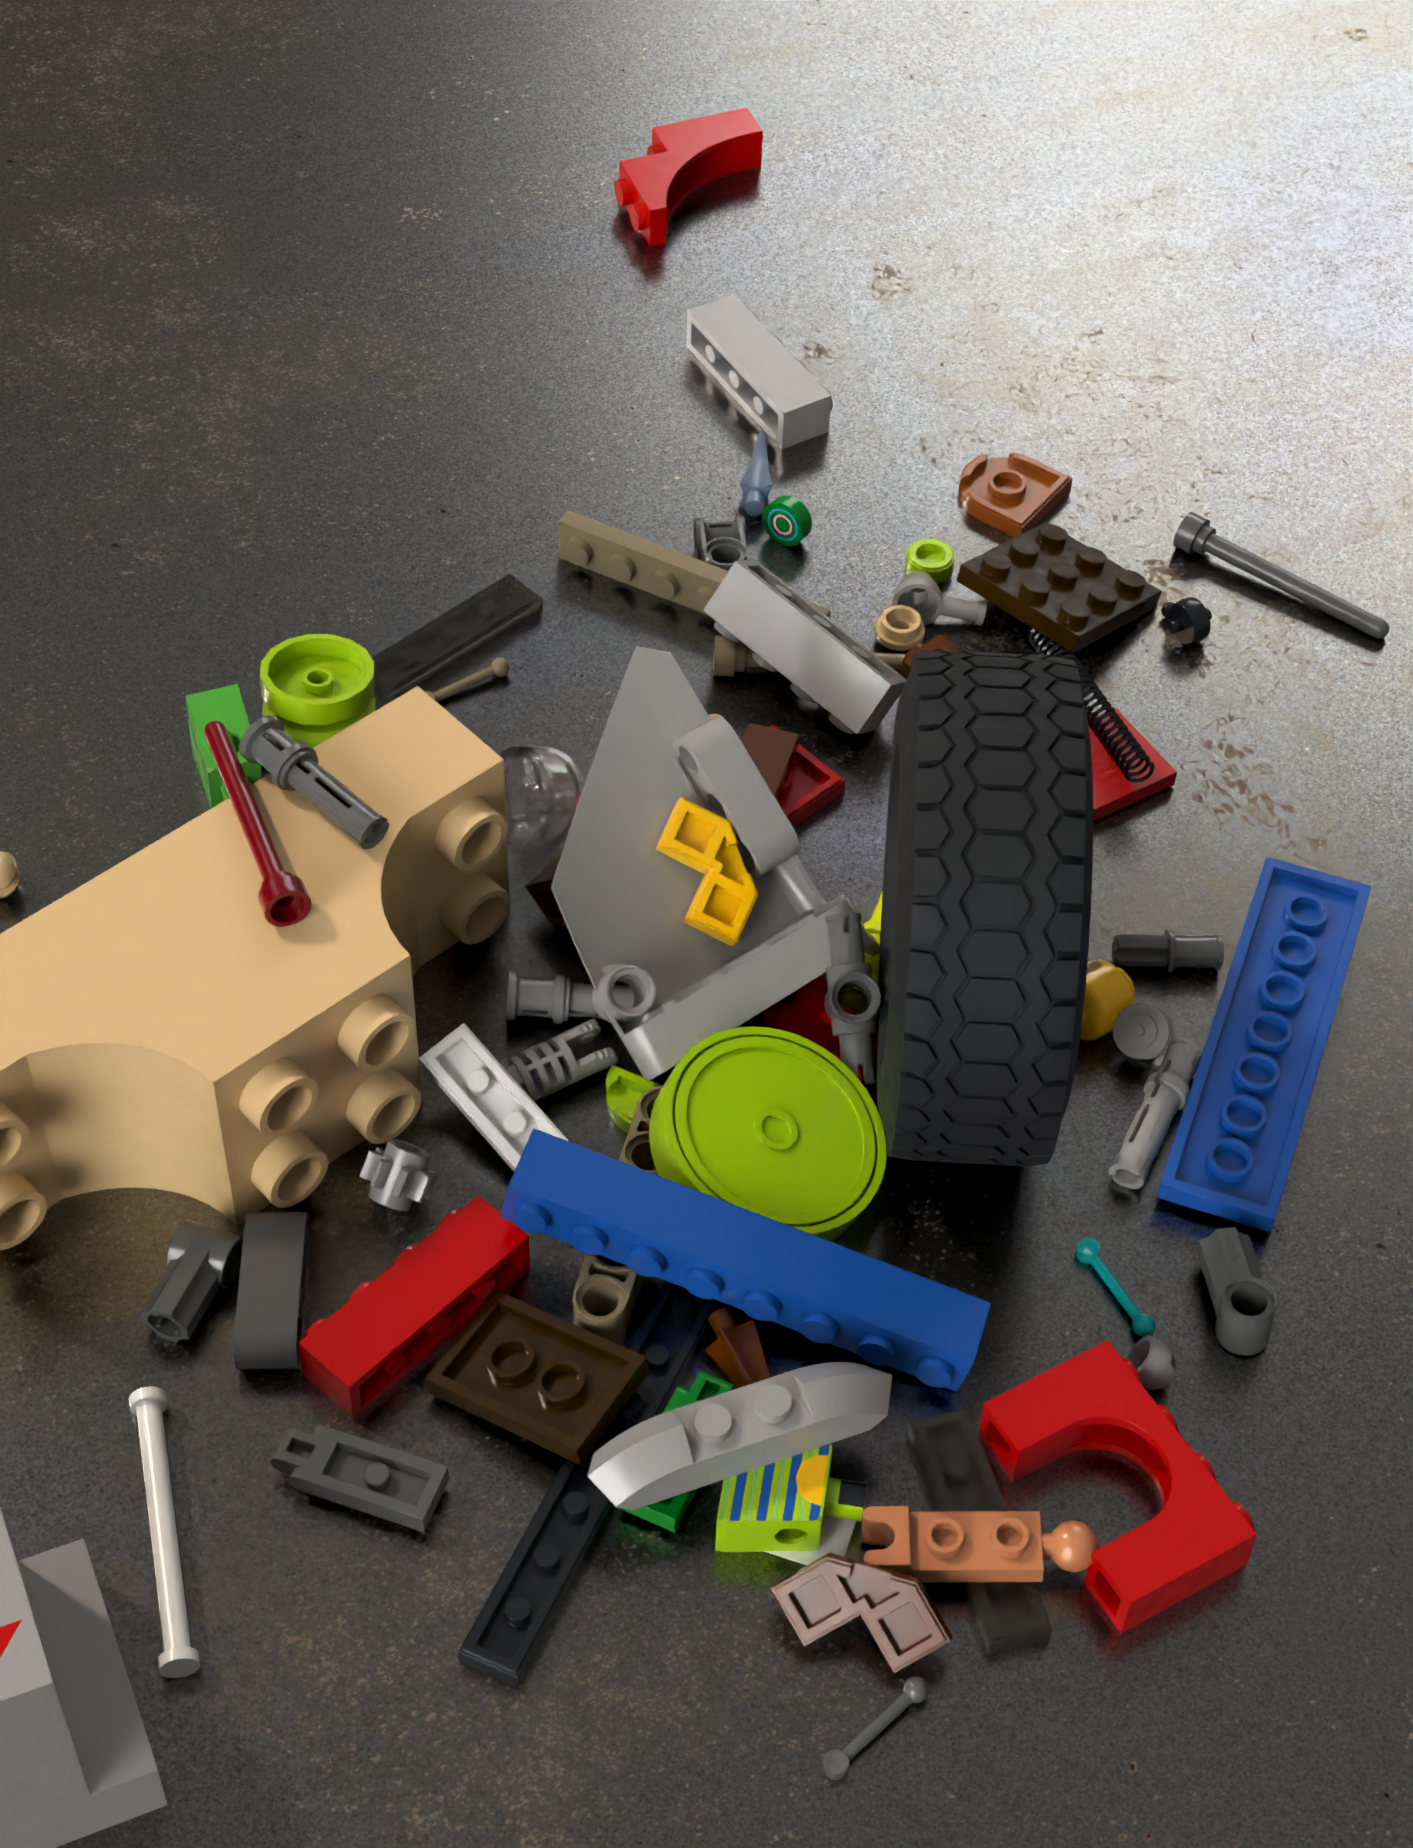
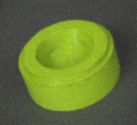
[905,539,955,584]

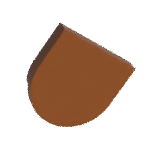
[959,453,1073,538]

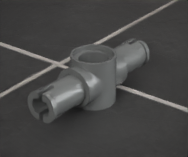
[824,913,881,1086]

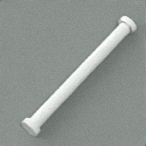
[129,1386,200,1678]

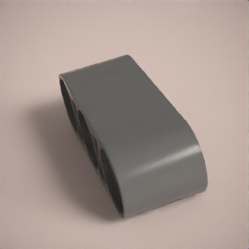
[234,1212,310,1369]

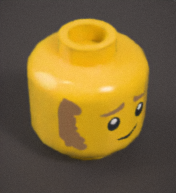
[1080,959,1135,1041]

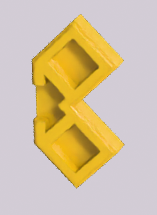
[655,797,759,947]

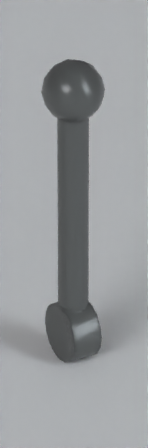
[822,1677,929,1780]

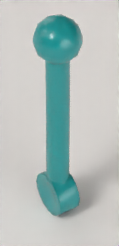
[1076,1238,1156,1337]

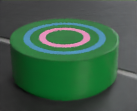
[762,495,812,547]

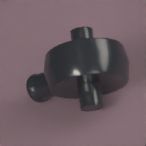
[1161,597,1212,644]

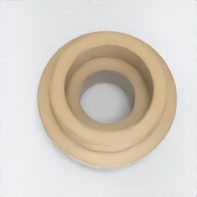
[875,605,925,651]

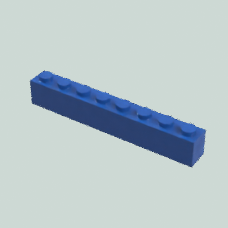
[500,1128,991,1392]

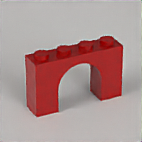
[978,1340,1257,1634]

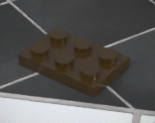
[425,1289,650,1465]

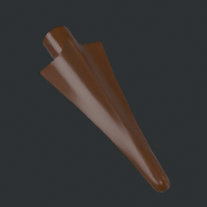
[705,1307,771,1388]

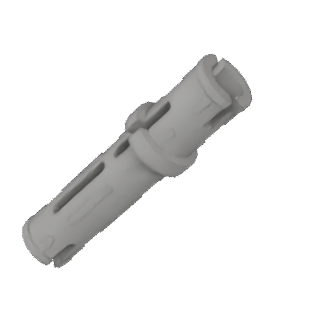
[1109,1037,1203,1189]

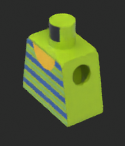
[715,1444,867,1552]

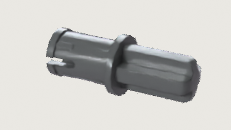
[1112,929,1224,973]

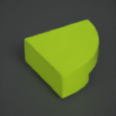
[605,1064,662,1134]

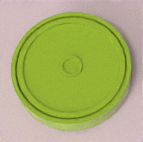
[649,1026,887,1242]

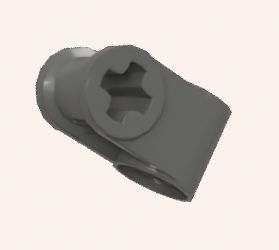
[694,516,748,571]

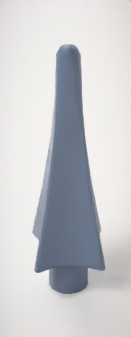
[738,431,773,516]

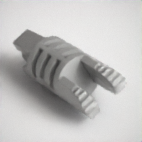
[499,1018,619,1102]

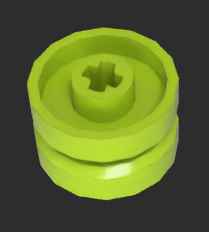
[260,634,376,748]

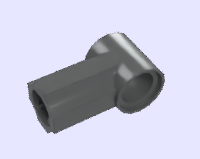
[140,1219,243,1343]
[1197,1227,1277,1356]

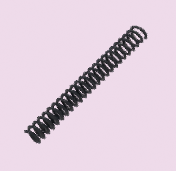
[1028,628,1155,783]

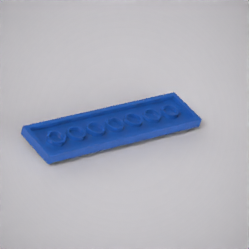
[1157,857,1372,1232]

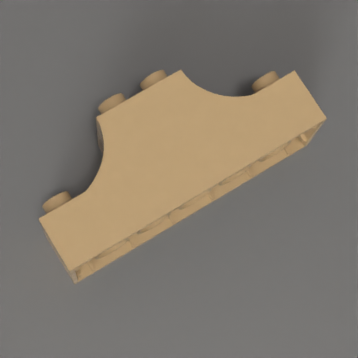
[0,686,511,1250]

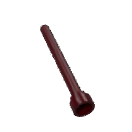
[204,721,312,927]

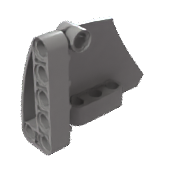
[551,646,873,1082]

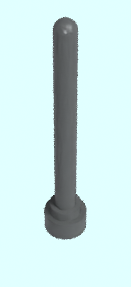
[1173,512,1389,639]

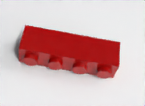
[298,1195,530,1420]

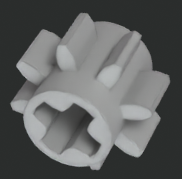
[359,1139,438,1211]

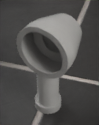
[893,571,987,626]

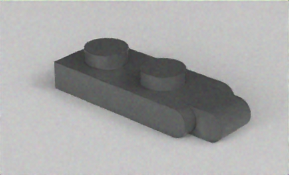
[270,1425,449,1532]

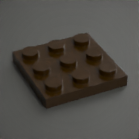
[956,522,1162,653]

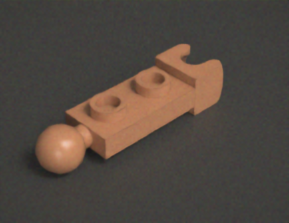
[862,1506,1100,1583]

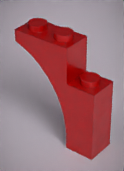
[614,108,763,247]

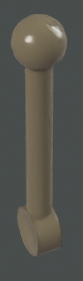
[424,657,510,702]

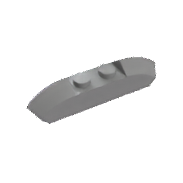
[587,1362,892,1510]

